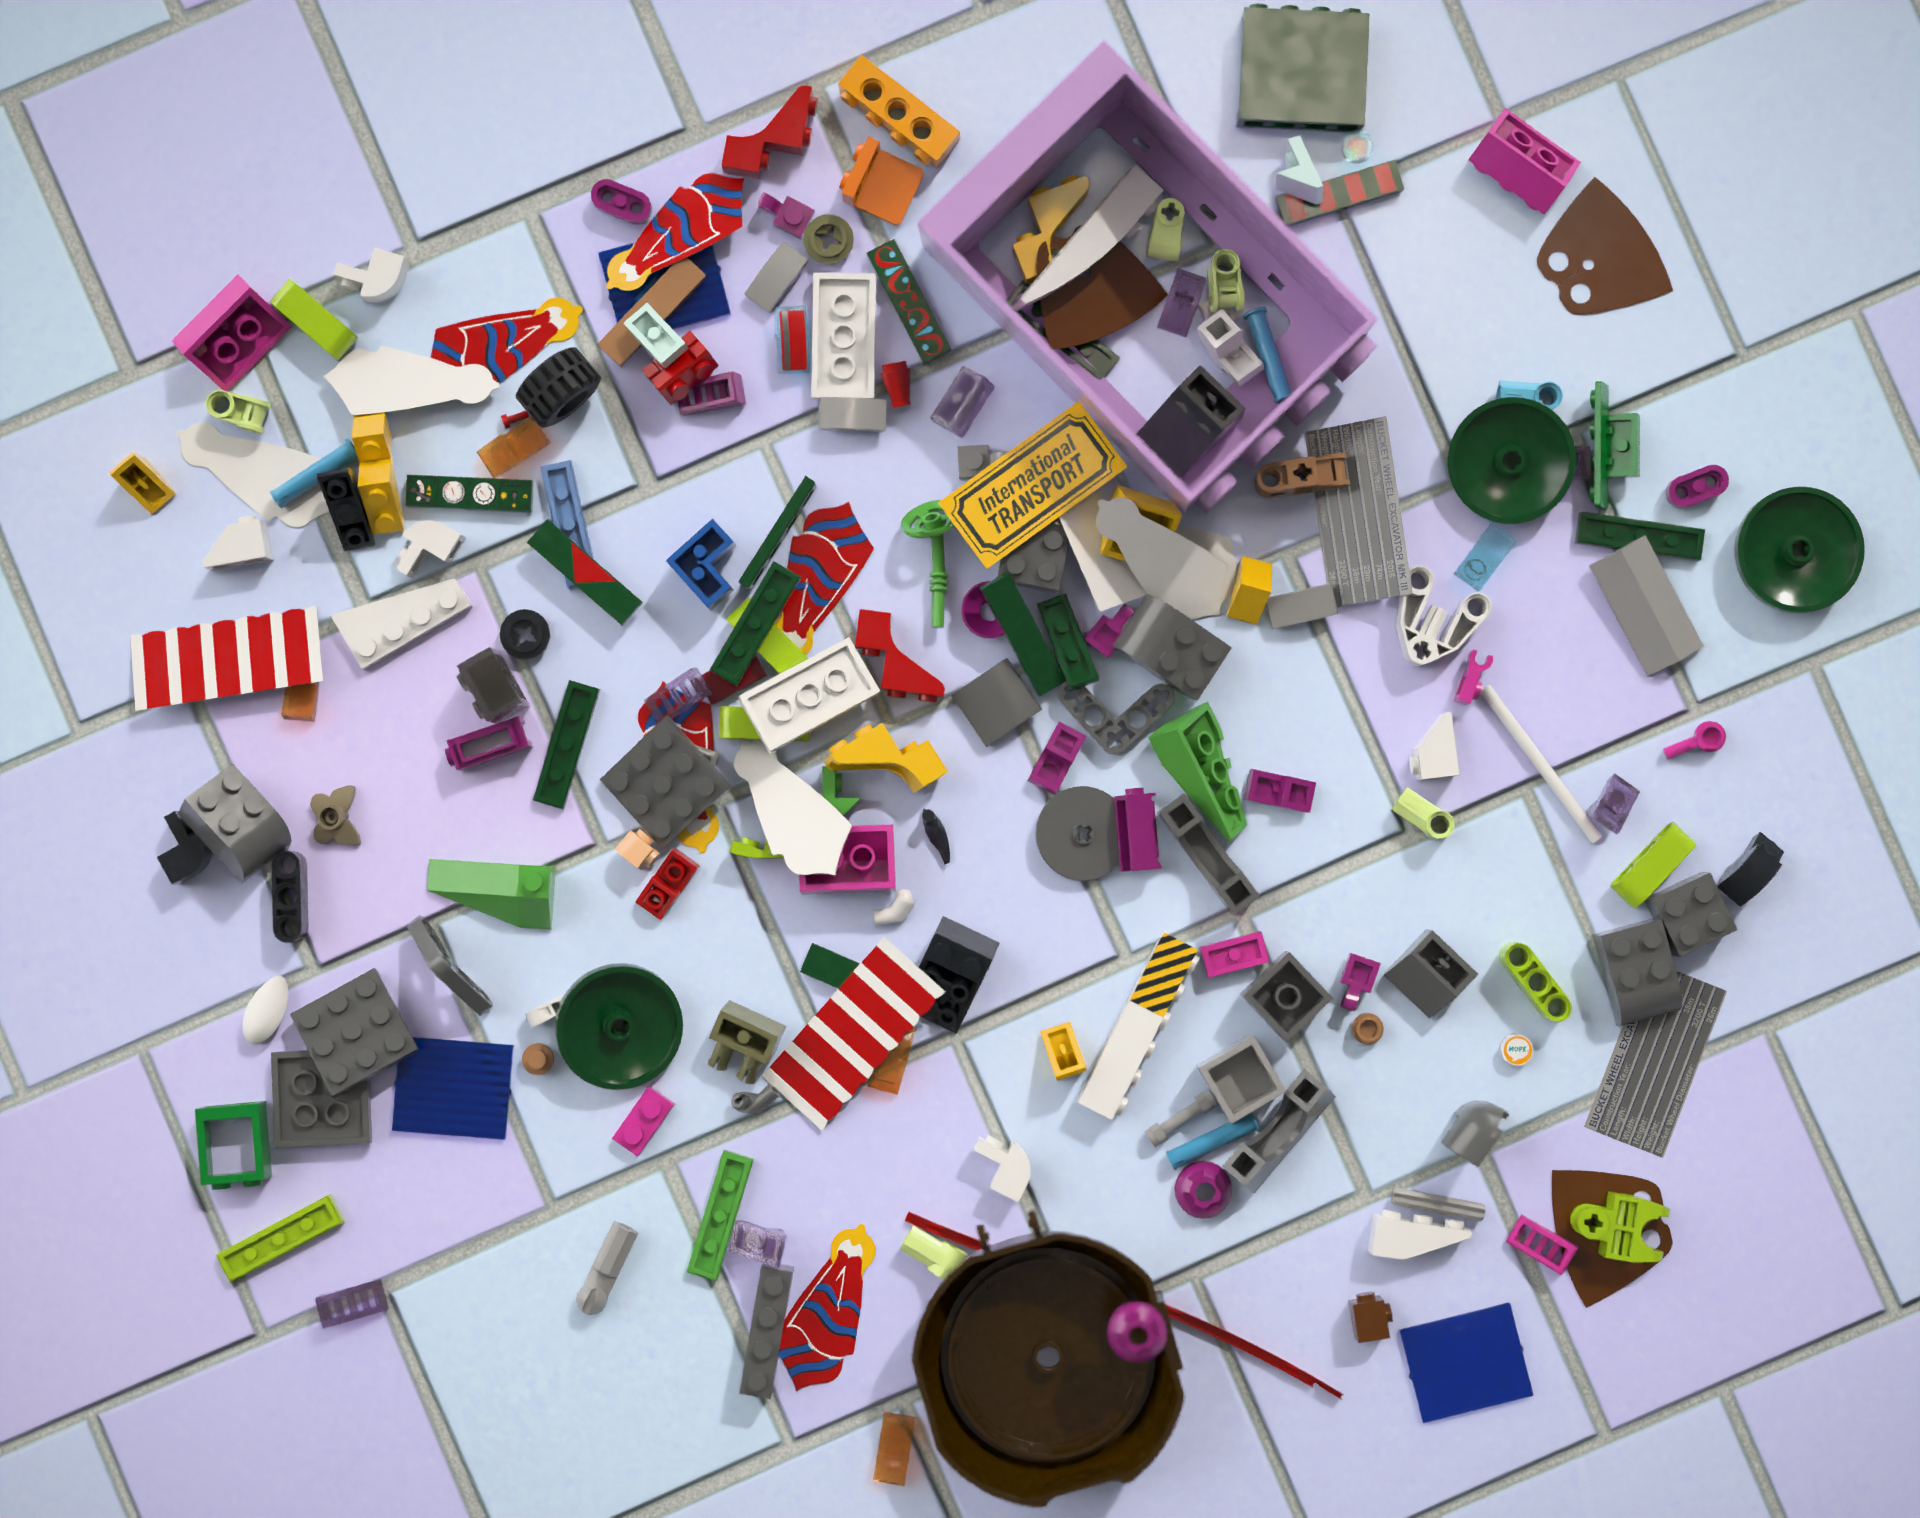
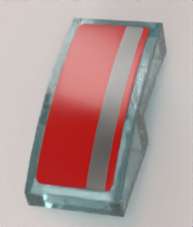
[774,306,810,374]

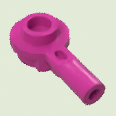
[1663,721,1726,760]

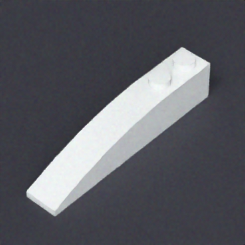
[1012,164,1163,311]

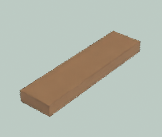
[597,258,707,367]

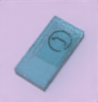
[1453,522,1517,592]

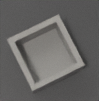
[1196,1034,1287,1124]

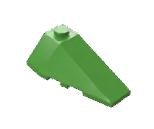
[1148,702,1247,841]

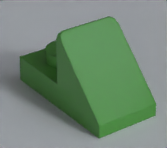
[822,766,862,816]

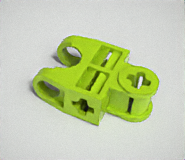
[1570,1191,1670,1263]

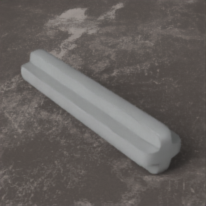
[1391,1187,1485,1221]

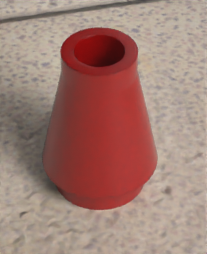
[880,361,911,408]

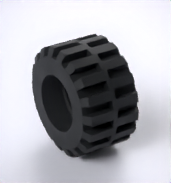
[515,347,601,428]

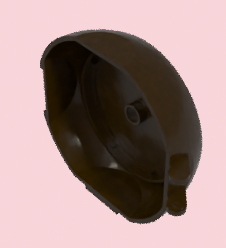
[912,1209,1185,1508]

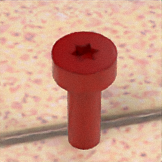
[501,410,530,429]

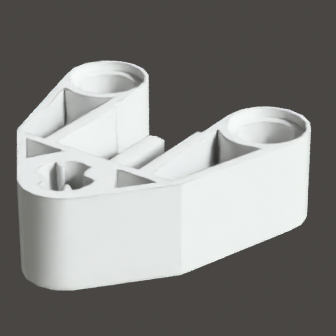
[1395,566,1492,667]

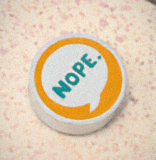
[1500,1034,1534,1066]

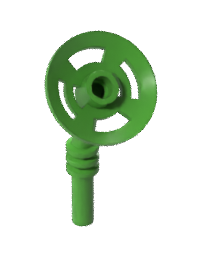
[901,500,955,628]

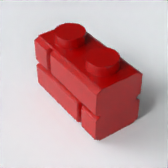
[642,331,719,406]

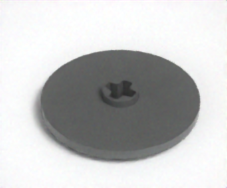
[1035,786,1120,881]

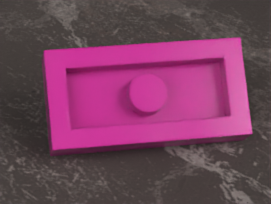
[1199,931,1270,978]
[611,1086,675,1157]

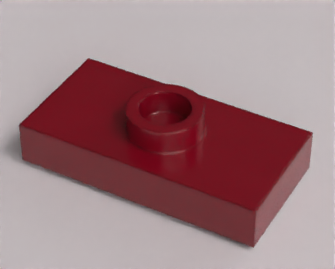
[696,656,767,706]

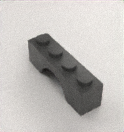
[1157,794,1260,915]
[1222,1069,1336,1193]
[739,1261,795,1399]

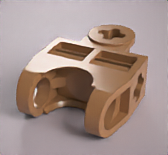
[1255,453,1351,498]

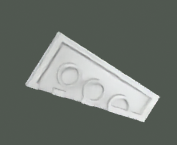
[330,578,472,670]

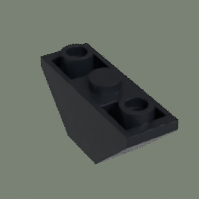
[317,467,375,551]

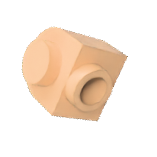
[615,829,660,870]

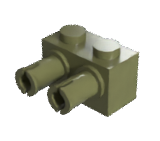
[708,1000,786,1084]

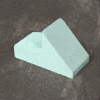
[1276,135,1323,205]
[624,303,689,369]

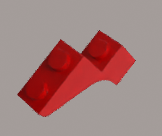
[721,85,818,180]
[855,609,945,703]

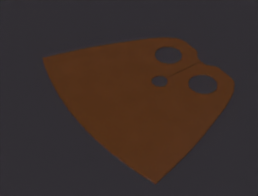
[1537,177,1674,315]
[1037,225,1168,350]
[1552,1170,1673,1308]

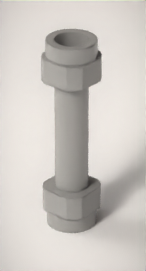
[1144,1089,1218,1147]

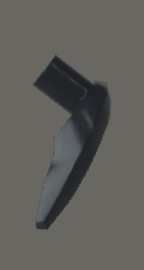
[922,808,950,864]

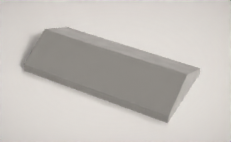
[1588,535,1704,676]

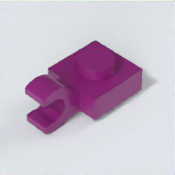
[758,192,815,240]
[1084,603,1134,659]
[1339,953,1381,1011]

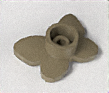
[310,785,361,846]

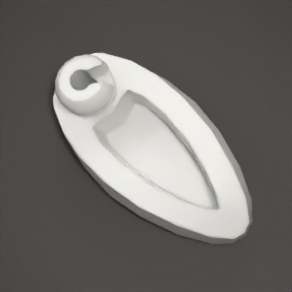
[243,976,288,1044]

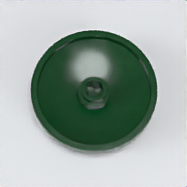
[1447,397,1576,524]
[1734,486,1865,613]
[555,963,683,1090]

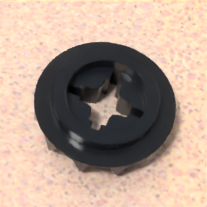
[500,609,551,660]

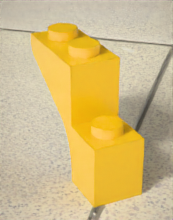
[1012,175,1090,284]
[352,412,404,535]
[823,723,948,794]

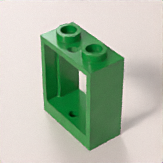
[195,1100,272,1190]

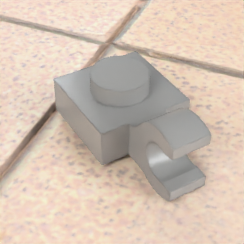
[957,444,1009,479]

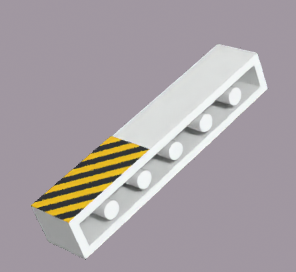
[1077,932,1199,1120]

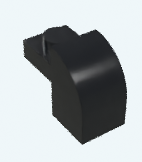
[157,811,213,885]
[1717,831,1784,907]

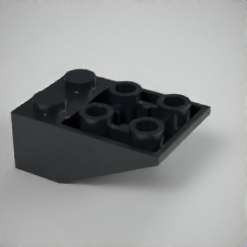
[1136,365,1246,479]
[919,916,1000,1034]

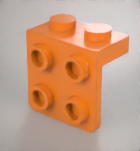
[839,136,924,226]

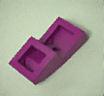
[1027,722,1086,795]
[1244,769,1316,813]

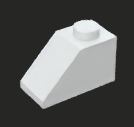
[202,516,273,571]
[1409,712,1460,780]

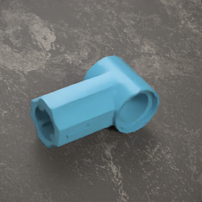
[1496,381,1563,410]

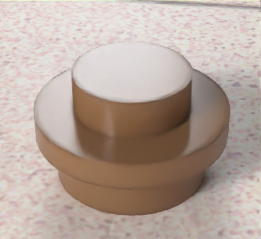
[1351,1013,1384,1045]
[522,1043,554,1075]

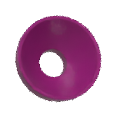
[961,581,1004,639]
[1174,1161,1232,1219]
[1107,1302,1167,1362]

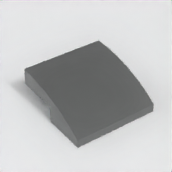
[951,658,1042,747]

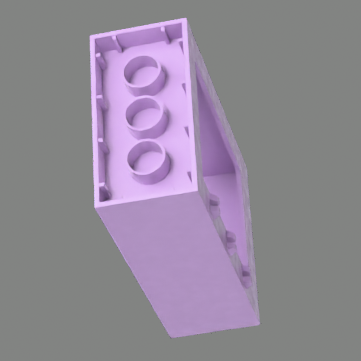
[917,40,1378,515]

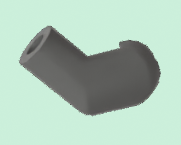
[731,1084,780,1114]

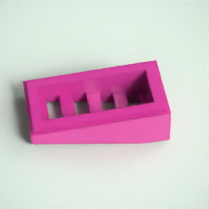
[1506,1214,1579,1275]

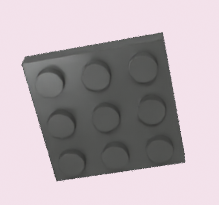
[599,716,732,850]
[290,968,420,1098]
[271,1050,372,1148]

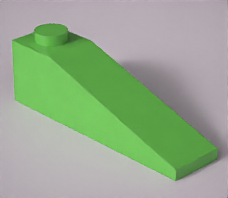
[427,859,556,929]

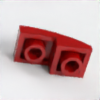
[635,847,700,920]

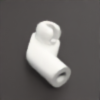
[873,889,914,926]

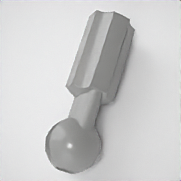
[576,1221,639,1315]

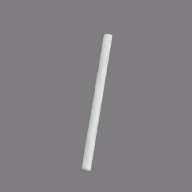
[1480,685,1602,844]

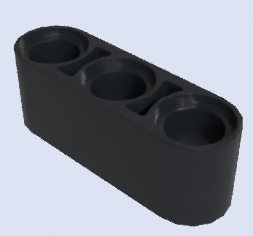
[271,851,309,943]

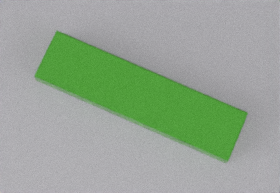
[687,1149,754,1281]

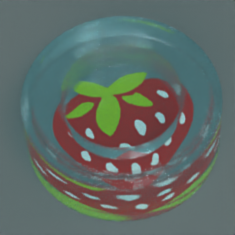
[1341,130,1374,164]

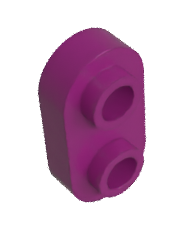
[591,179,652,225]
[1665,464,1729,509]

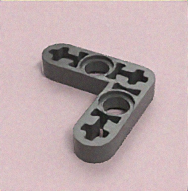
[1058,681,1175,755]
[407,915,493,1016]

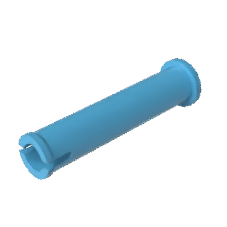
[1243,307,1292,403]
[270,438,358,508]
[1166,1112,1261,1170]

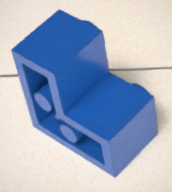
[665,518,736,611]

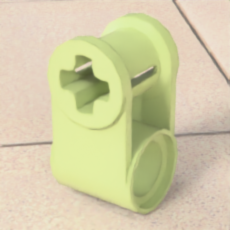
[1147,198,1185,262]
[1207,249,1245,312]
[206,390,272,434]

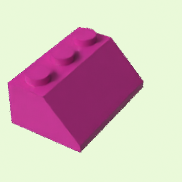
[1468,108,1581,214]
[171,274,292,391]
[799,824,896,895]

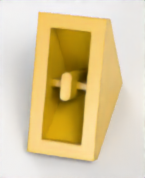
[109,452,176,514]
[1226,556,1273,625]
[1040,1021,1087,1081]

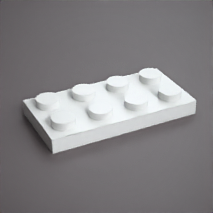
[811,272,876,399]
[738,637,880,753]

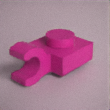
[1454,649,1493,705]

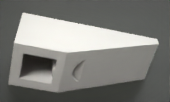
[1368,1209,1472,1260]

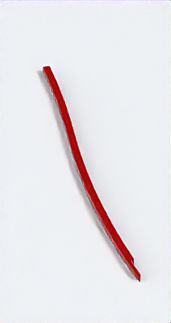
[905,1211,1344,1400]

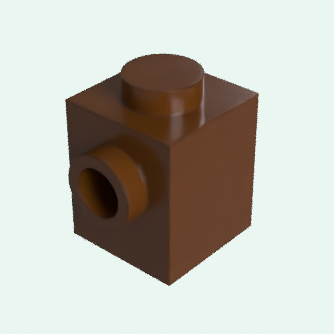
[1348,1292,1393,1343]

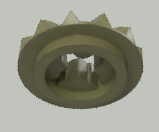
[804,214,854,265]

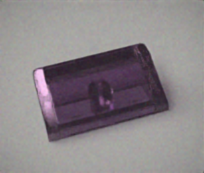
[930,366,995,438]

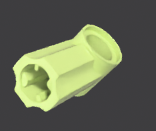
[1391,787,1454,840]
[900,1225,968,1280]

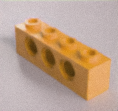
[838,54,960,168]

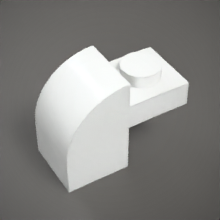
[333,247,410,303]
[1197,309,1264,387]
[396,520,466,579]
[973,1135,1031,1202]

